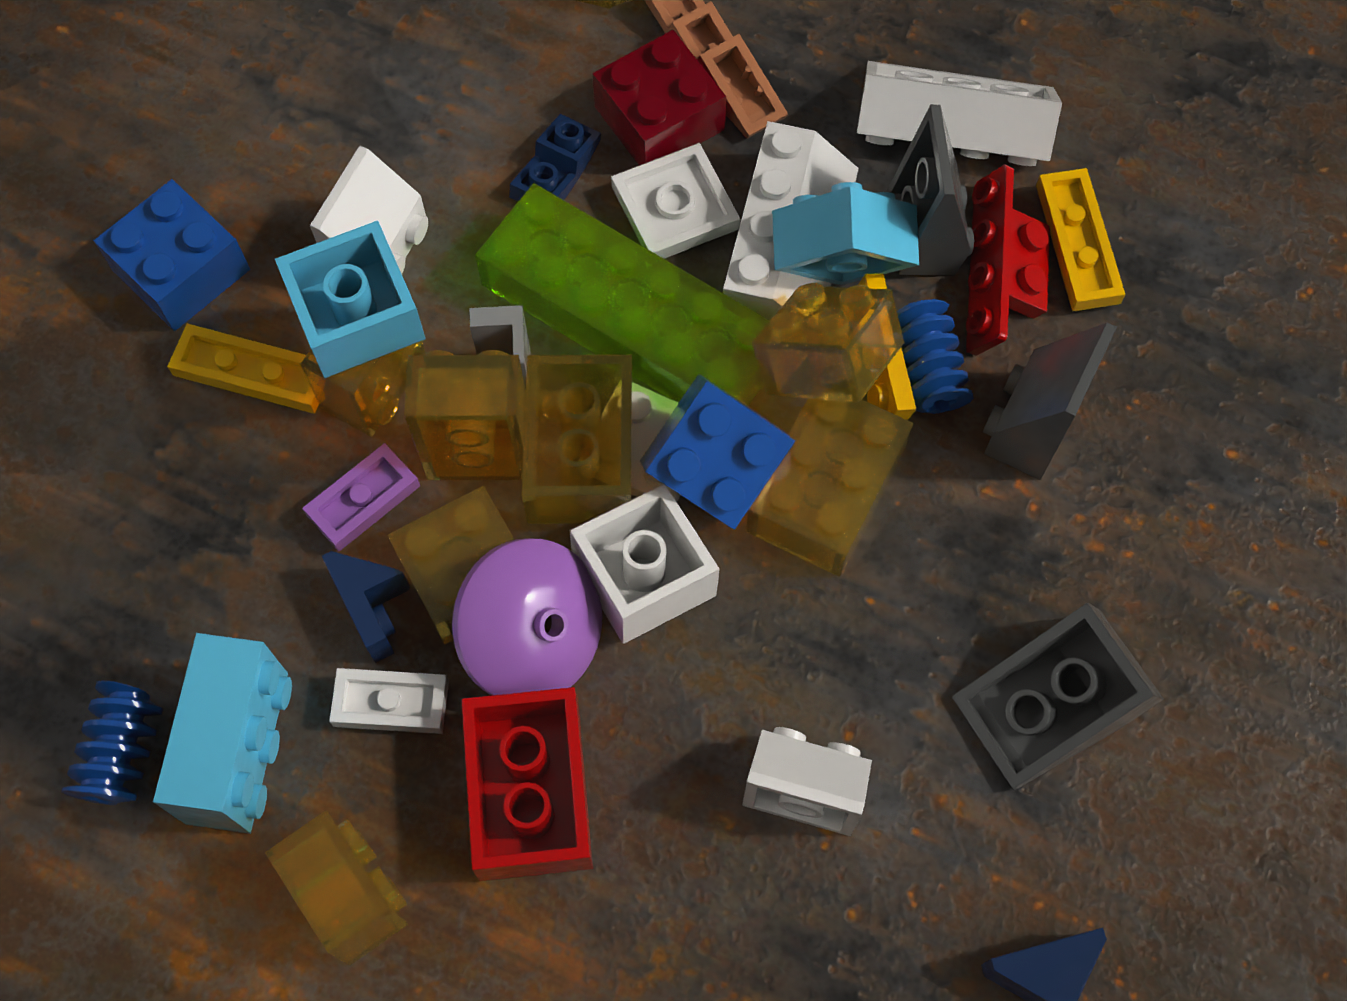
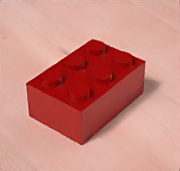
[462,687,593,881]

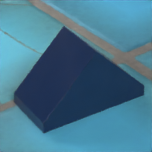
[981,928,1107,1001]

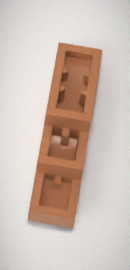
[644,0,788,139]

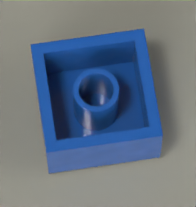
[93,179,251,332]
[640,374,795,530]

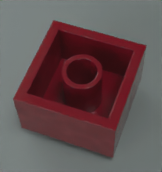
[592,30,726,166]

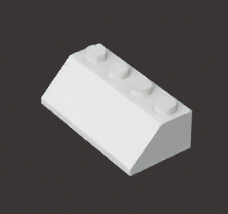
[857,61,1062,166]
[722,121,858,338]

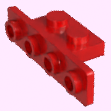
[966,164,1050,356]

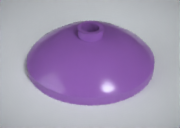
[452,538,602,696]

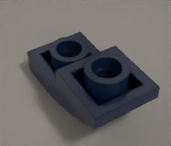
[509,114,601,217]

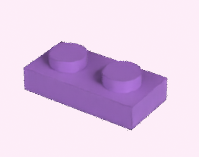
[302,443,420,552]

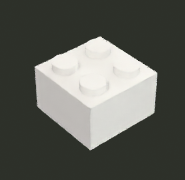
[570,484,720,644]

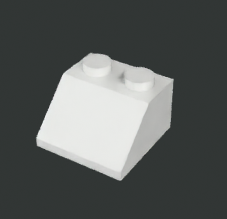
[310,146,428,274]
[742,727,872,836]

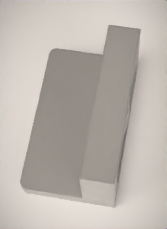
[469,305,532,406]

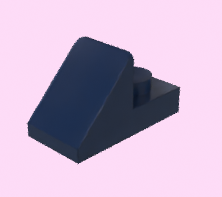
[322,551,410,663]

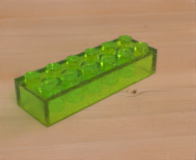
[475,183,786,406]

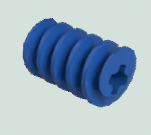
[894,299,974,414]
[61,681,163,805]

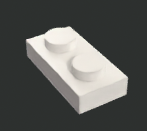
[329,668,449,734]

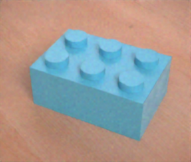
[153,633,292,834]

